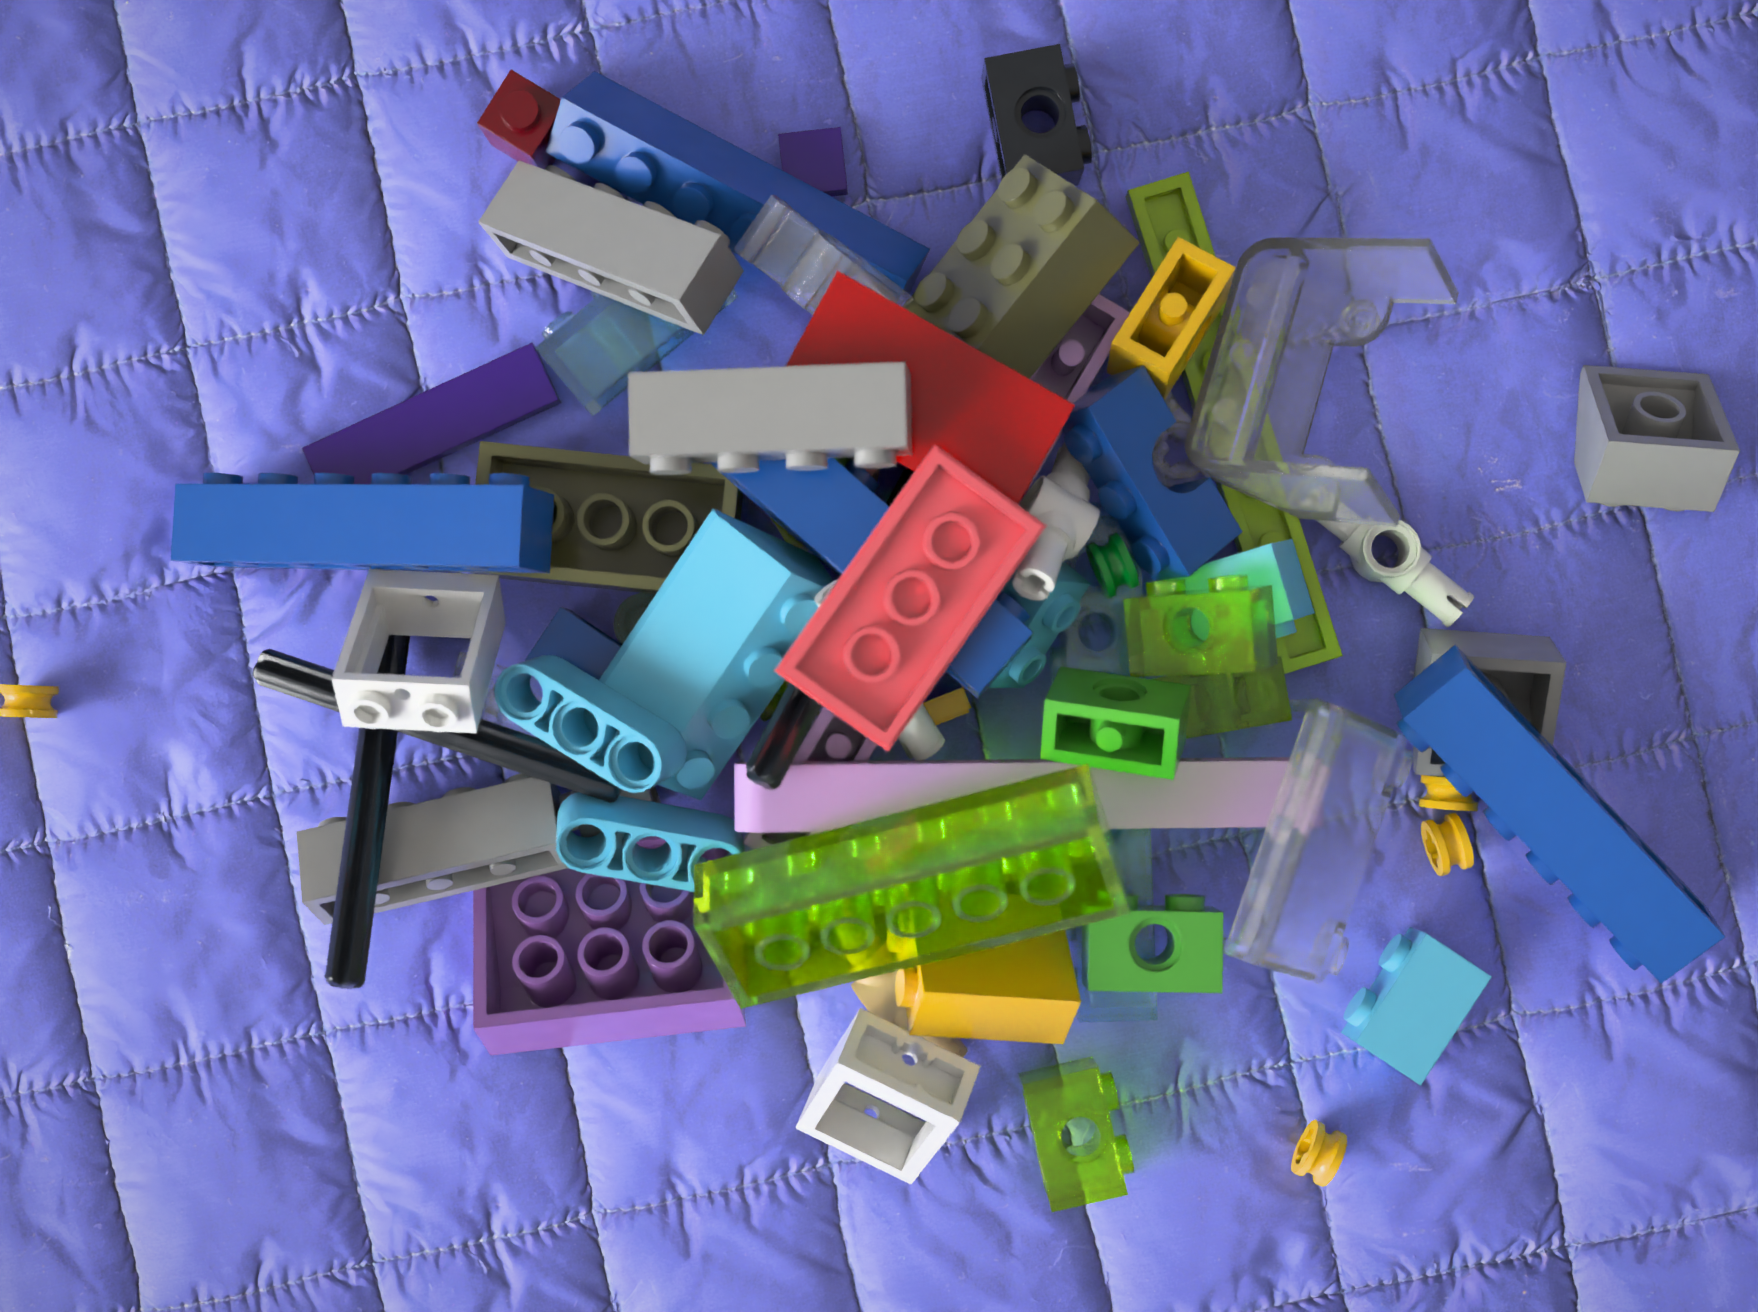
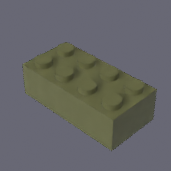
[903,154,1140,379]
[470,441,743,594]

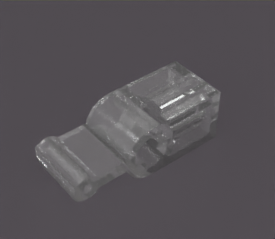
[733,195,915,315]

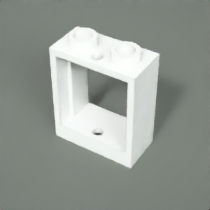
[332,569,506,733]
[795,1008,981,1184]

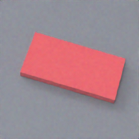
[774,445,1046,752]

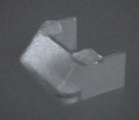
[1185,237,1459,527]
[1223,698,1413,984]

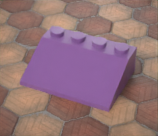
[473,836,746,1056]

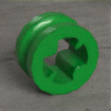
[1085,532,1140,599]

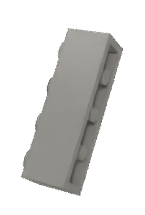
[478,160,744,335]
[628,362,913,475]
[296,773,569,925]

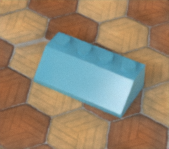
[584,509,834,800]

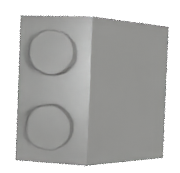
[1574,365,1740,512]
[1413,628,1566,777]

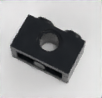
[981,44,1092,186]

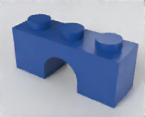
[1061,365,1242,581]

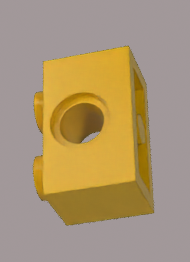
[1107,237,1236,400]

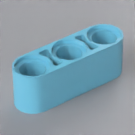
[494,655,687,793]
[556,792,747,895]

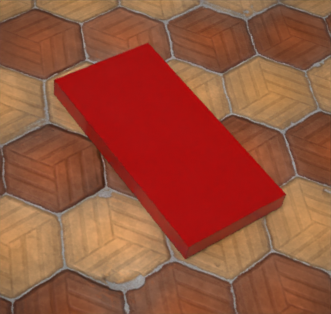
[785,270,1075,504]

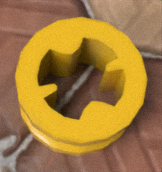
[0,684,59,718]
[1419,775,1478,811]
[1421,813,1474,876]
[1291,1119,1347,1187]

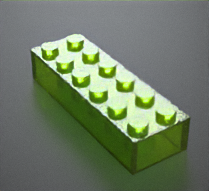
[694,764,1131,1009]

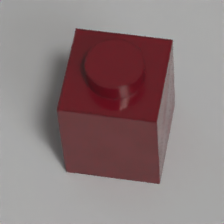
[477,69,561,170]

